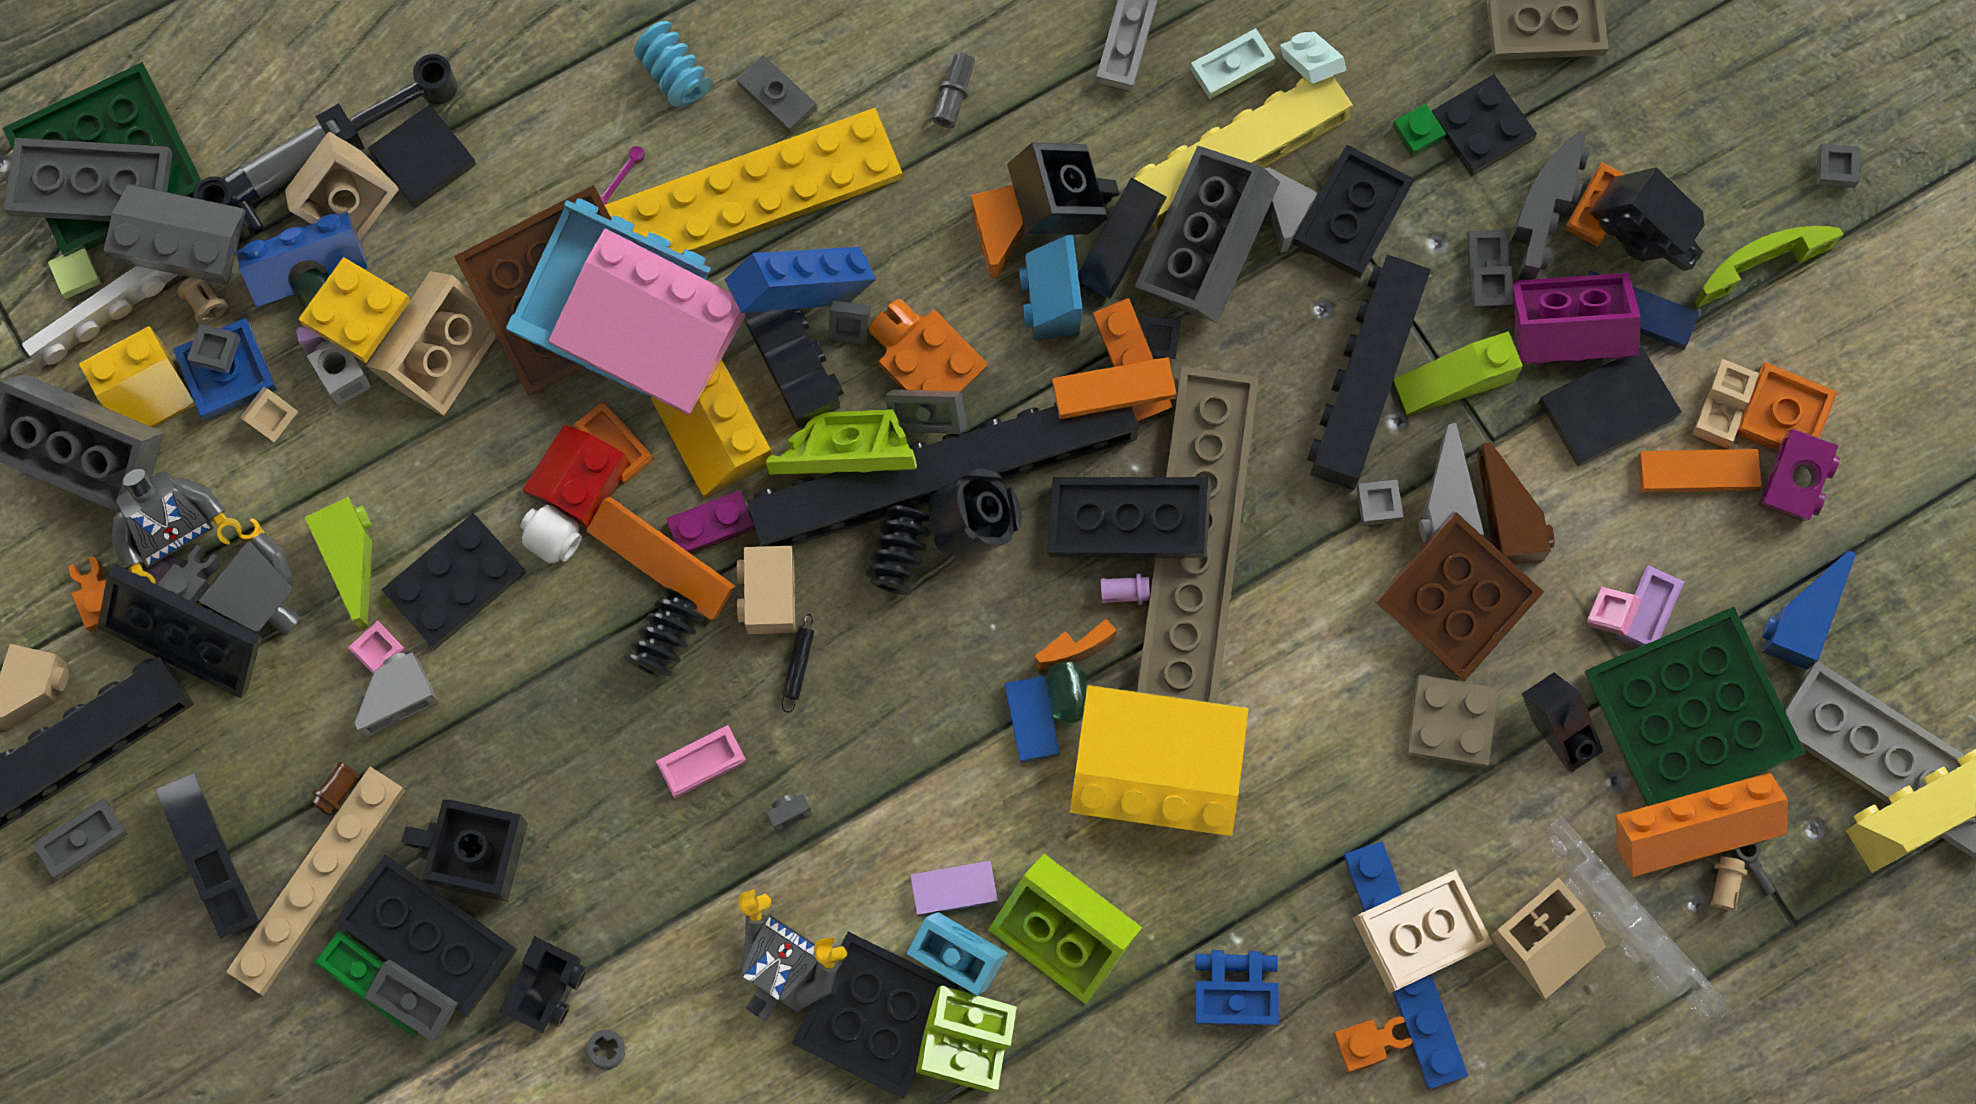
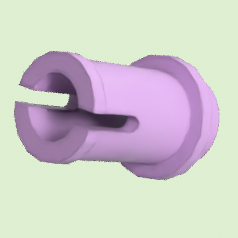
[1101,574,1150,605]

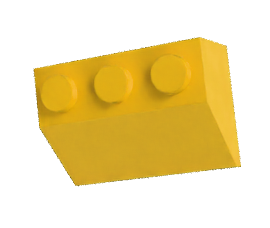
[651,359,772,499]

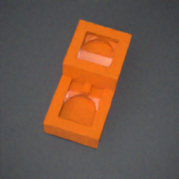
[1034,618,1117,671]

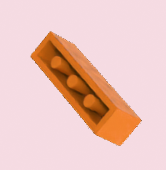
[1616,773,1788,877]

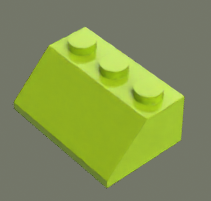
[988,854,1143,1004]

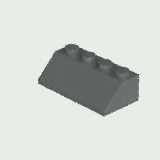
[1135,145,1280,323]

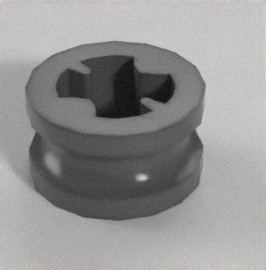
[587,1030,625,1070]

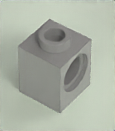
[307,340,372,406]

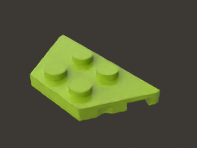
[766,409,917,475]

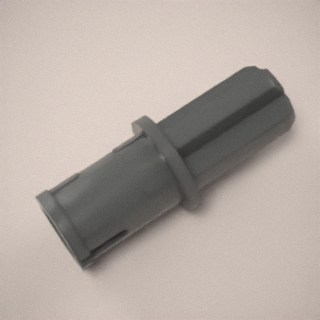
[932,52,975,128]

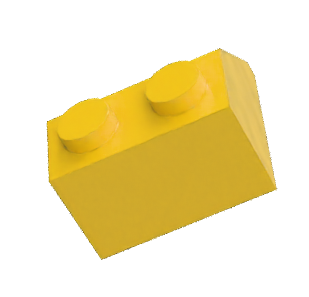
[79,326,196,428]

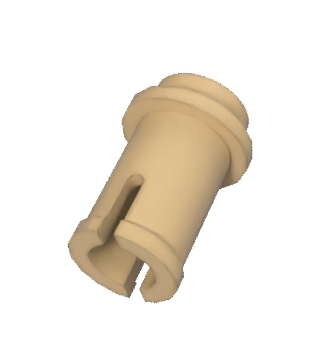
[1710,857,1747,911]

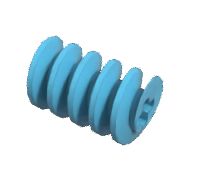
[634,21,713,107]

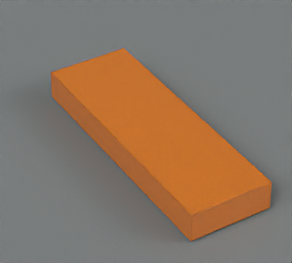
[1052,357,1177,419]
[1638,449,1762,493]

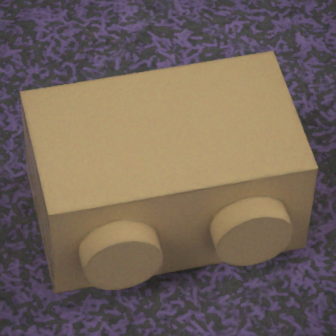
[737,546,795,634]

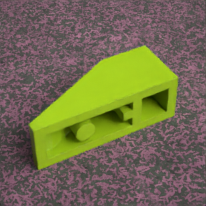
[1392,331,1523,417]
[305,497,373,630]

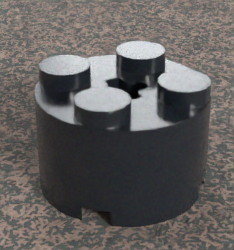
[928,469,1022,559]

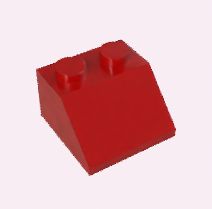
[522,425,631,529]

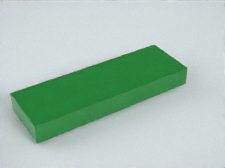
[314,929,417,1037]

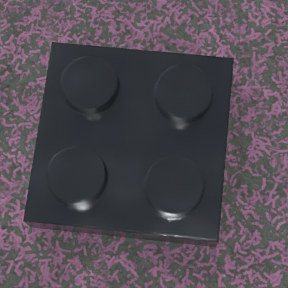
[1432,74,1537,176]

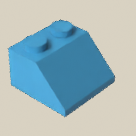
[1018,235,1082,340]

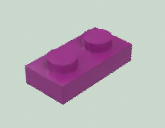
[666,490,755,554]

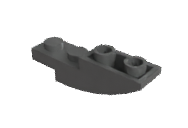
[1511,131,1590,280]

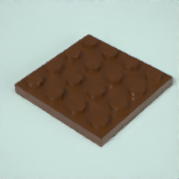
[454,185,612,396]

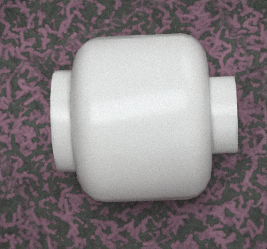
[520,505,582,563]

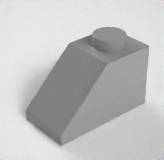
[354,652,439,738]

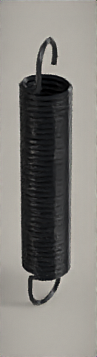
[782,614,815,713]

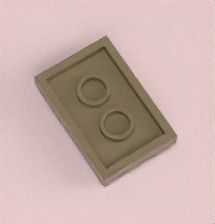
[1487,0,1608,60]

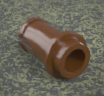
[310,761,360,816]

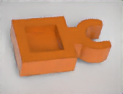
[69,556,107,632]
[1333,1017,1412,1073]

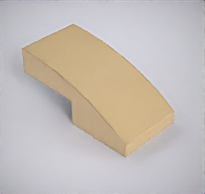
[1692,359,1759,449]

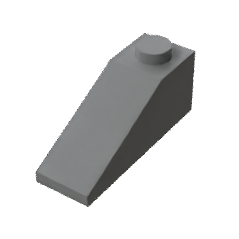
[1419,423,1484,543]

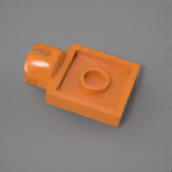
[869,299,989,391]

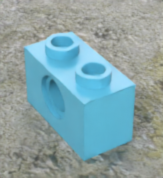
[906,912,1008,996]

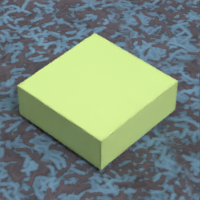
[48,248,102,299]

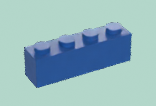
[724,247,876,313]

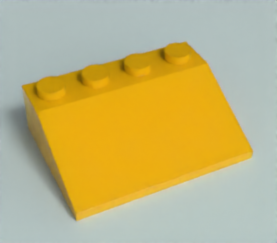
[1070,685,1249,836]

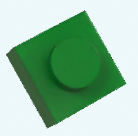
[1392,103,1446,157]

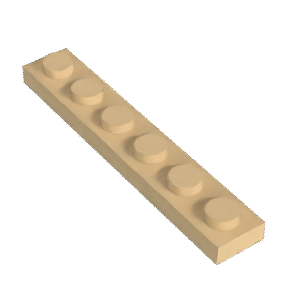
[226,767,406,996]

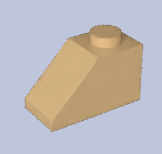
[0,644,69,731]

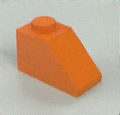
[971,185,1025,279]

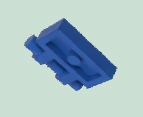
[1194,950,1279,1026]

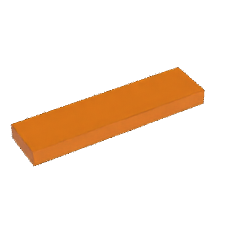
[586,497,736,620]

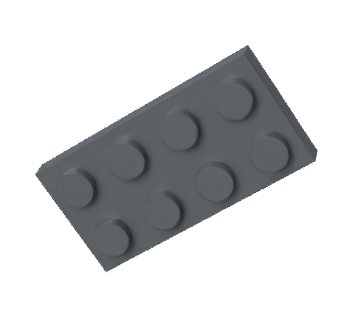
[4,138,173,222]

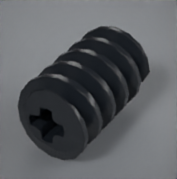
[865,505,931,595]
[624,588,705,677]

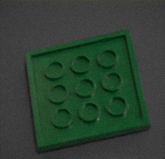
[2,62,202,257]
[1584,606,1805,806]

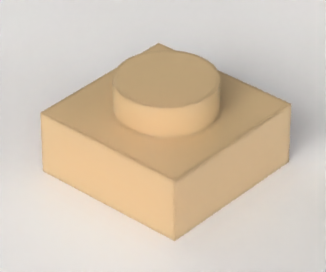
[240,386,298,443]

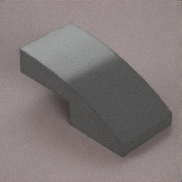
[1467,230,1513,307]

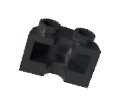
[499,936,587,1033]

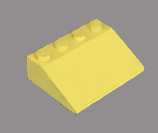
[1846,749,1976,873]

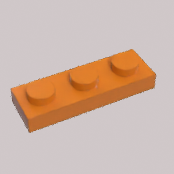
[1091,298,1173,422]

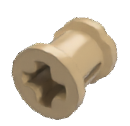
[177,277,228,325]

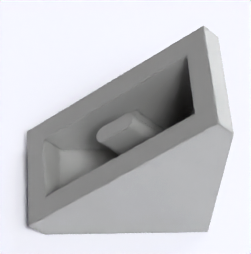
[1265,167,1317,253]

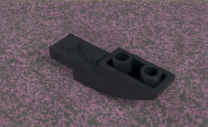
[156,773,260,939]

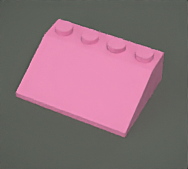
[548,228,745,415]

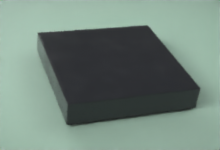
[368,104,476,208]

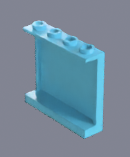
[506,198,711,398]

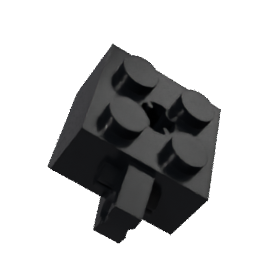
[1007,142,1120,235]
[1589,167,1705,271]
[402,799,528,902]

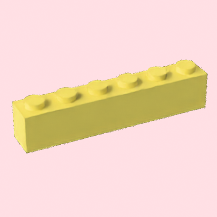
[1134,76,1353,230]

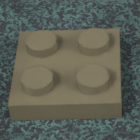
[1407,675,1499,768]

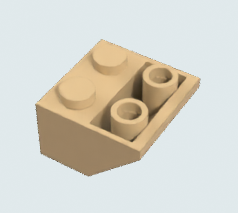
[1490,877,1606,1000]

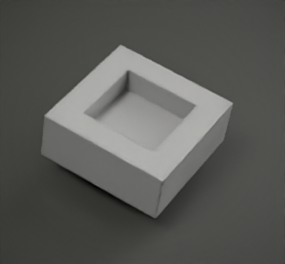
[1356,480,1403,526]

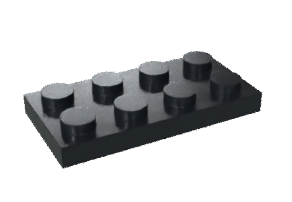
[1047,477,1211,558]
[97,565,261,698]
[335,855,517,1018]

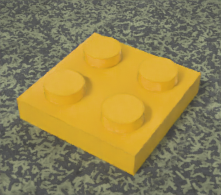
[298,257,411,363]

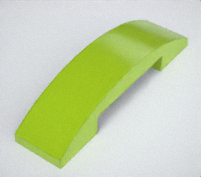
[1694,226,1844,308]

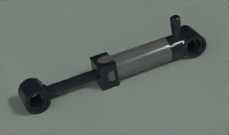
[193,54,457,235]

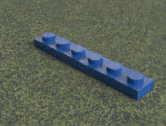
[1343,841,1469,1090]

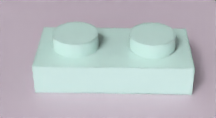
[1190,28,1276,99]
[1280,32,1346,84]

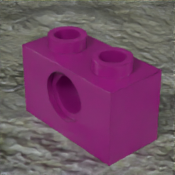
[1758,429,1840,521]

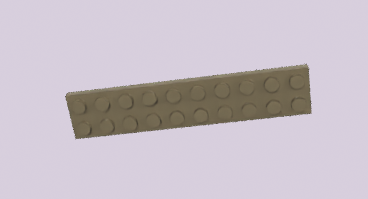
[1137,366,1259,703]

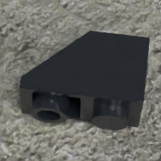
[1522,672,1603,773]

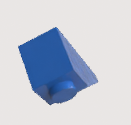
[1761,551,1856,670]

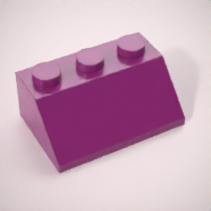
[1513,273,1641,364]

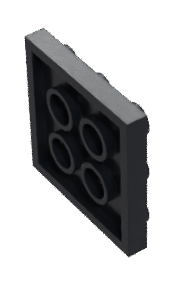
[792,931,959,1099]

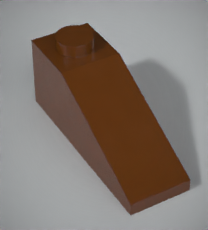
[1477,442,1555,565]

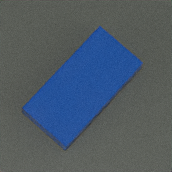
[1004,676,1060,763]

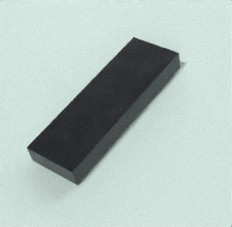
[1078,177,1167,299]

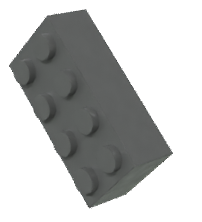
[0,374,164,513]

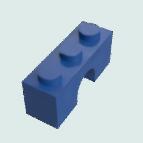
[236,212,368,307]

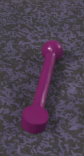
[600,146,645,205]

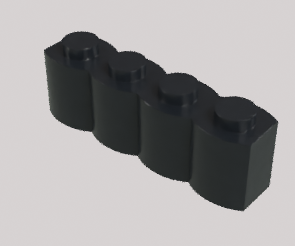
[744,308,844,428]

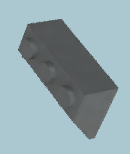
[103,184,246,285]

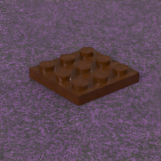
[1374,511,1544,682]

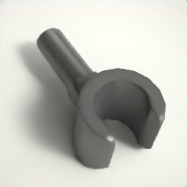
[1733,842,1776,895]

